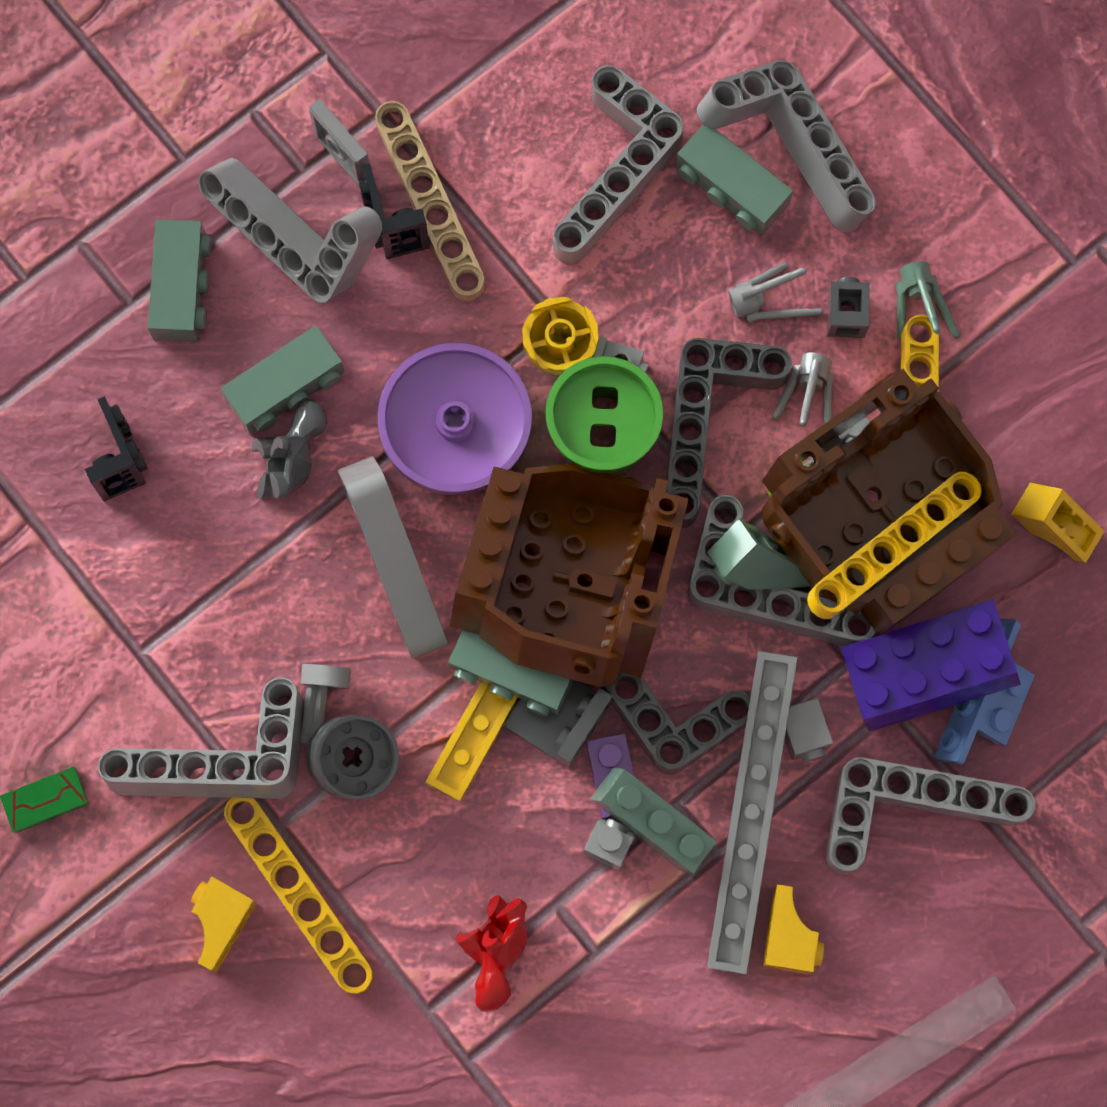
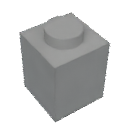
[785,698,833,763]

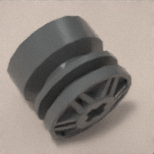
[306,715,400,800]

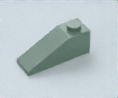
[707,519,811,590]

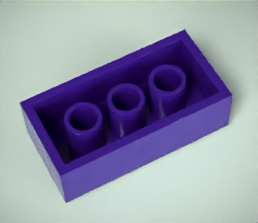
[841,599,1021,732]

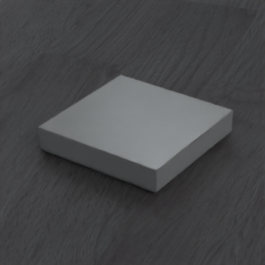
[309,99,369,188]

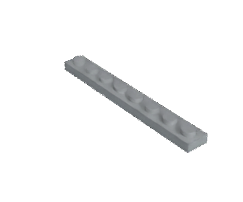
[707,651,798,975]

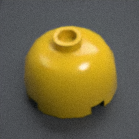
[522,297,599,376]

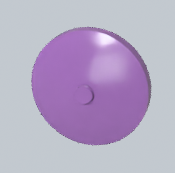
[378,343,532,495]

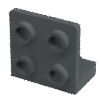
[505,680,613,769]

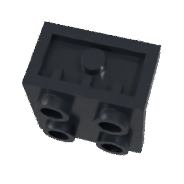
[358,163,430,260]
[85,396,148,502]

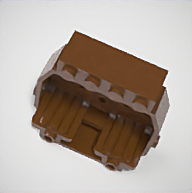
[762,369,1016,635]
[449,464,688,687]

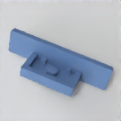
[935,618,1035,765]

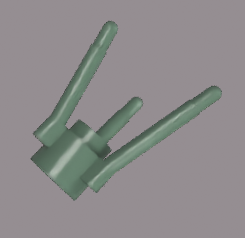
[895,261,960,340]

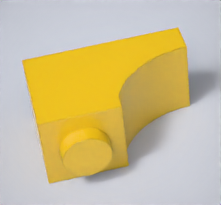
[1011,482,1105,563]
[191,877,257,973]
[762,884,824,975]

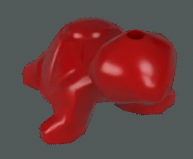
[455,895,528,1012]

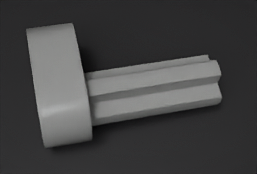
[300,664,351,744]

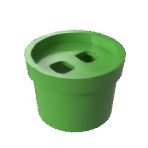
[546,356,663,476]

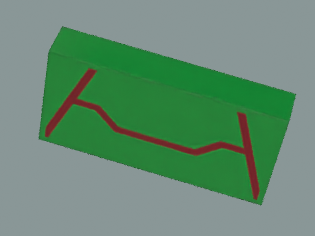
[0,766,89,834]

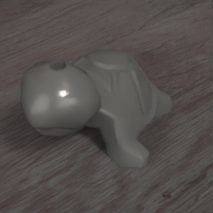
[252,399,327,500]

